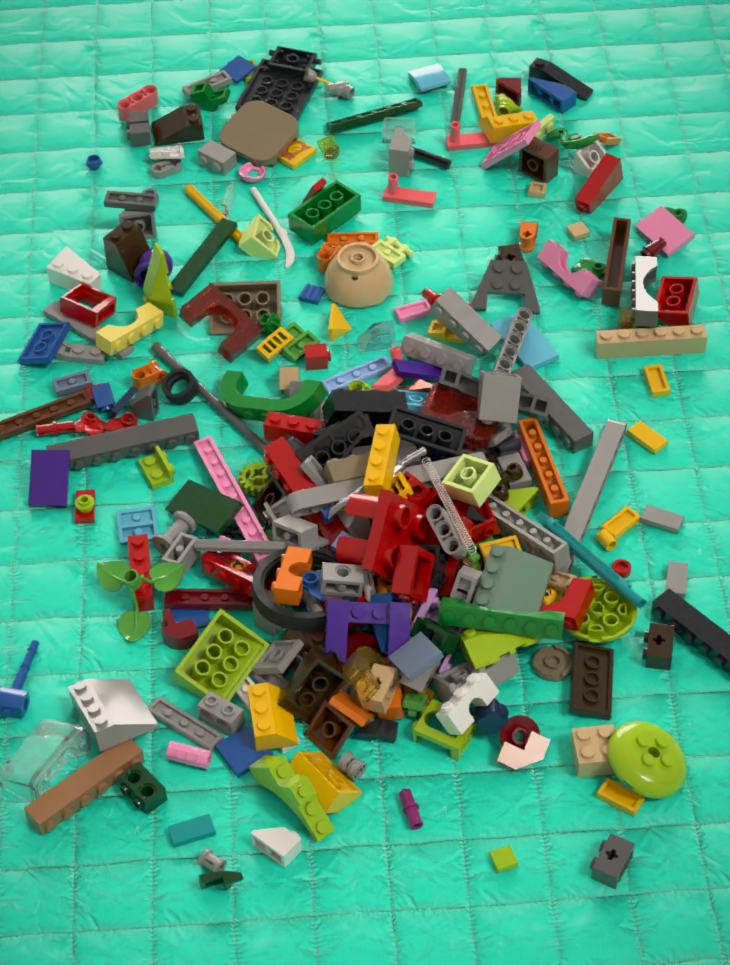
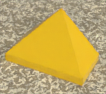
[329,303,352,342]

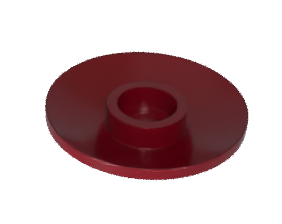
[499,715,540,750]

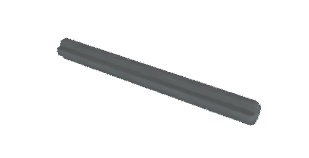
[450,68,467,123]

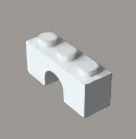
[436,673,500,735]

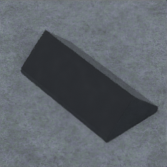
[388,405,468,457]

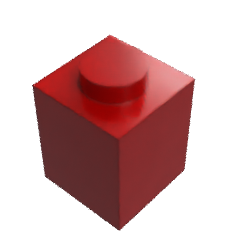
[304,343,331,371]

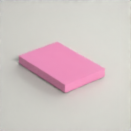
[635,205,695,258]

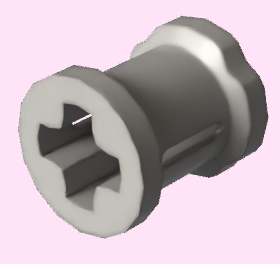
[198,848,227,872]

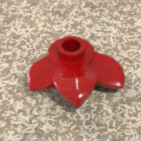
[74,412,110,436]
[104,412,138,431]

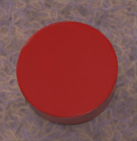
[611,559,631,579]

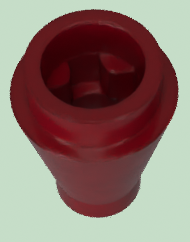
[640,237,667,257]

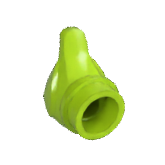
[495,93,522,115]

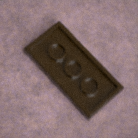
[569,641,614,720]

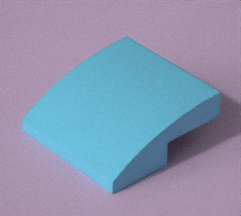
[408,63,451,92]
[116,505,158,544]

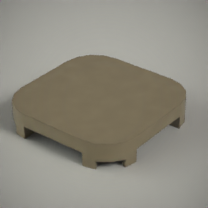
[220,101,299,167]

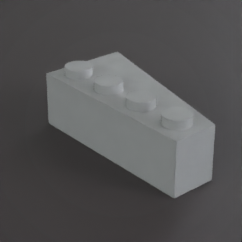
[432,653,519,702]

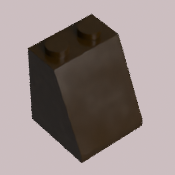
[103,219,150,283]

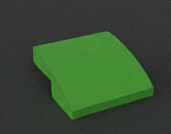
[270,322,320,362]

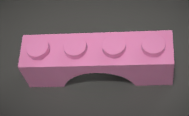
[537,239,603,299]

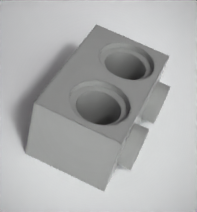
[450,565,483,603]
[197,691,245,736]

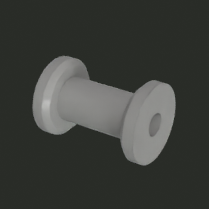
[152,511,197,555]

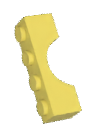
[96,302,164,356]

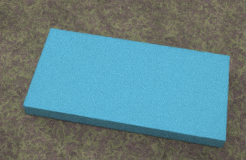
[490,313,559,370]

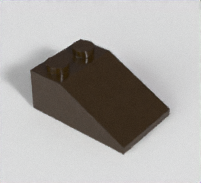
[151,104,204,146]
[278,647,350,725]

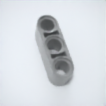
[426,504,467,560]

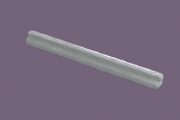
[193,539,286,553]

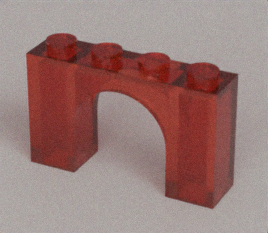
[179,283,263,363]

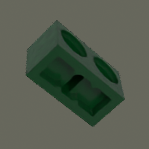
[410,616,461,655]
[119,762,167,815]

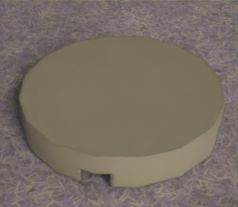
[533,645,572,682]

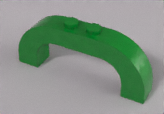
[220,370,327,422]

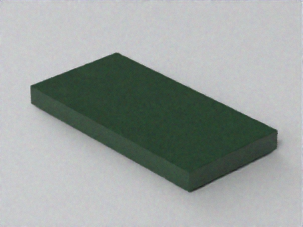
[165,479,244,535]

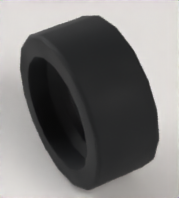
[162,368,199,405]

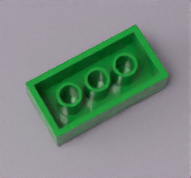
[288,180,361,245]

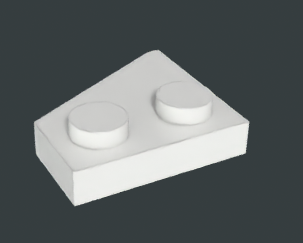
[149,145,185,161]

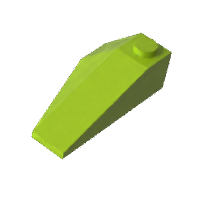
[142,243,177,318]
[460,629,543,670]

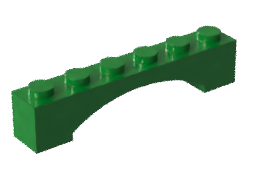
[438,597,565,641]

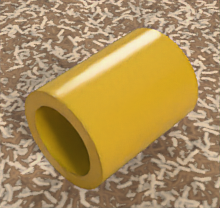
[596,529,617,551]

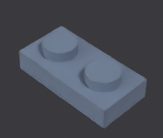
[52,370,92,397]

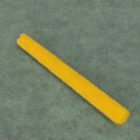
[184,184,242,243]

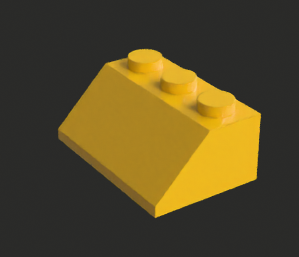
[477,111,538,143]
[247,682,298,751]
[290,752,363,814]

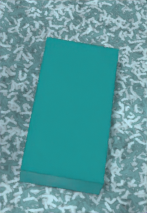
[168,814,216,848]

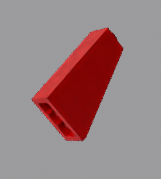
[575,153,623,214]

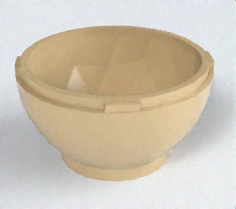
[324,242,394,308]

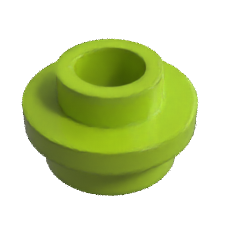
[75,495,95,513]

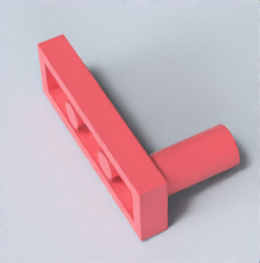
[446,121,497,151]
[383,173,436,209]
[372,347,407,391]

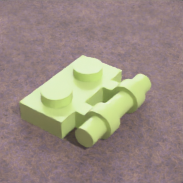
[372,235,414,269]

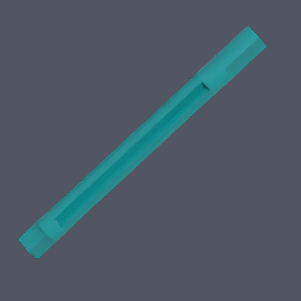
[535,512,647,609]

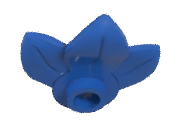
[302,569,327,600]

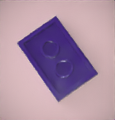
[28,450,71,507]

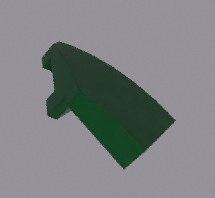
[199,871,243,890]

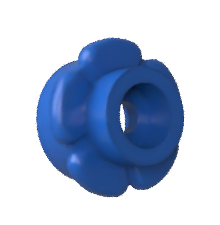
[86,154,103,170]

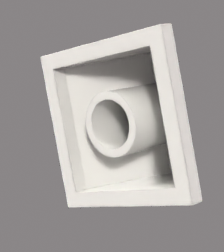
[573,134,606,178]

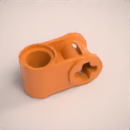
[519,221,538,252]
[317,241,342,273]
[132,361,167,391]

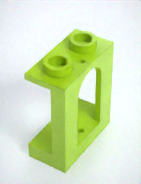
[411,699,477,761]

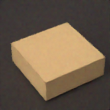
[528,181,547,199]
[566,221,590,241]

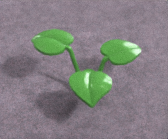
[97,561,184,642]

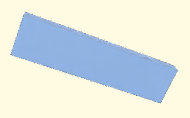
[321,355,393,396]

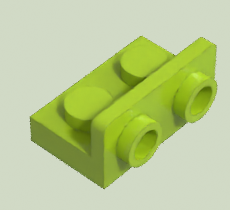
[138,445,175,490]

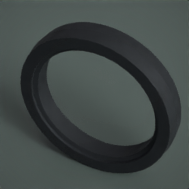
[252,547,359,632]

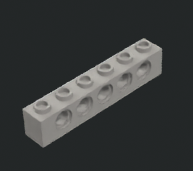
[487,494,571,571]

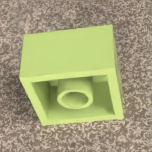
[442,454,501,508]

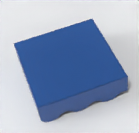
[299,283,325,305]

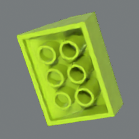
[170,608,270,701]

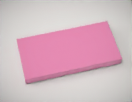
[481,120,542,170]

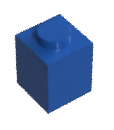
[90,382,115,412]

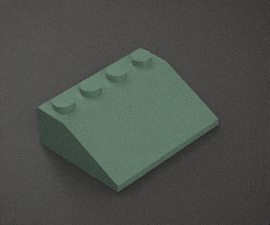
[473,545,554,612]

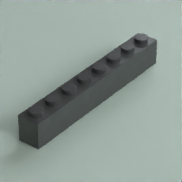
[46,413,199,471]

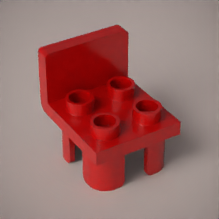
[336,489,473,597]

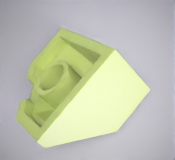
[238,214,280,259]

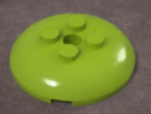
[558,576,637,643]
[607,721,687,799]

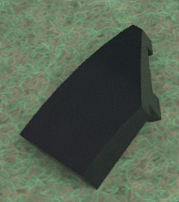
[354,718,399,744]

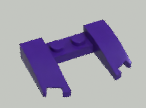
[325,599,411,665]

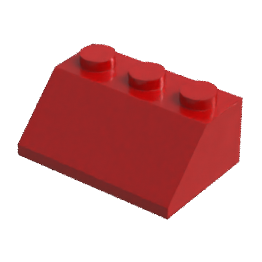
[656,276,699,327]

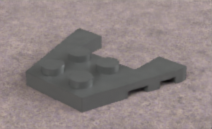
[471,260,540,315]

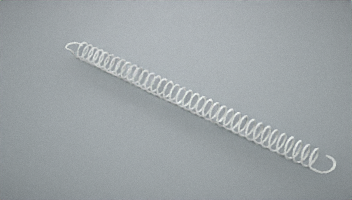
[422,457,476,555]

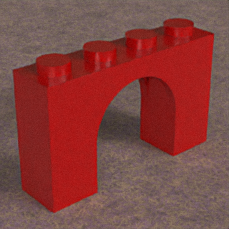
[540,577,595,631]

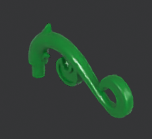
[547,128,600,149]

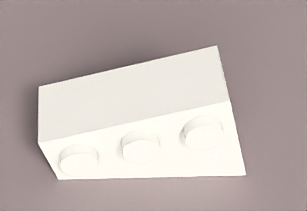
[46,246,102,291]

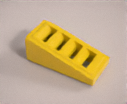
[256,326,294,363]

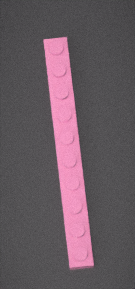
[193,435,272,565]

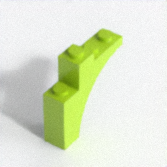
[249,755,335,842]

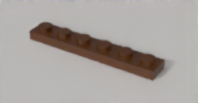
[0,390,92,441]

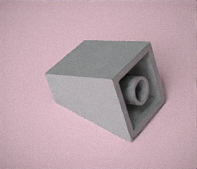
[477,370,522,426]

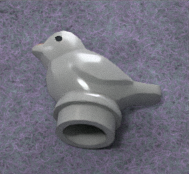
[327,81,355,100]

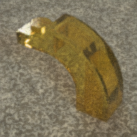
[342,646,384,702]

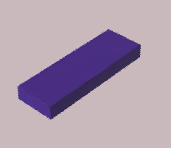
[391,359,442,382]

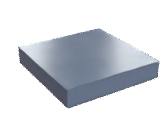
[388,631,444,682]

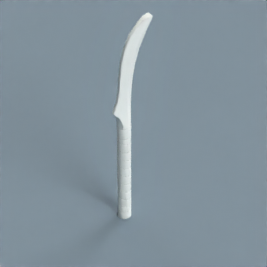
[250,187,295,269]

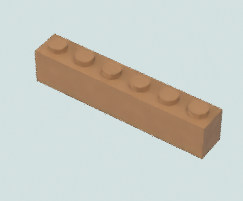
[24,739,145,836]

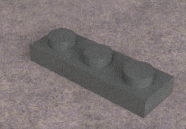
[104,190,159,211]

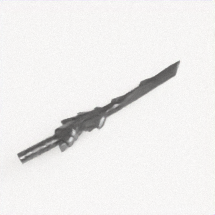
[328,447,427,520]

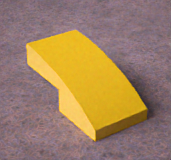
[427,320,465,344]

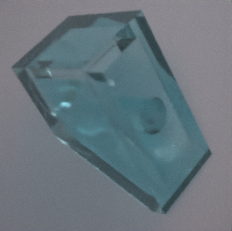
[357,321,396,353]

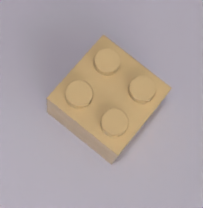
[570,724,615,778]

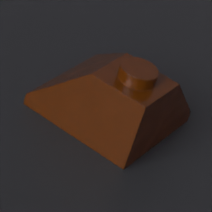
[304,700,356,759]

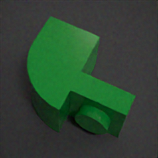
[190,81,231,111]

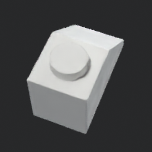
[251,827,302,868]

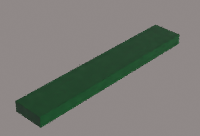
[326,98,423,132]
[170,218,238,297]

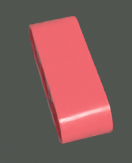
[117,85,158,121]

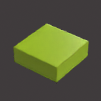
[489,845,518,873]

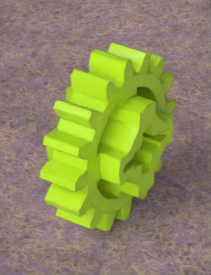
[238,460,272,497]

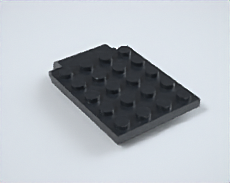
[235,46,323,121]

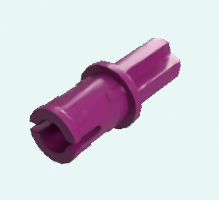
[399,788,424,830]

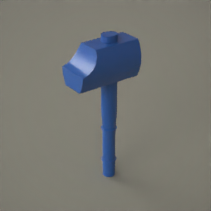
[0,640,39,718]

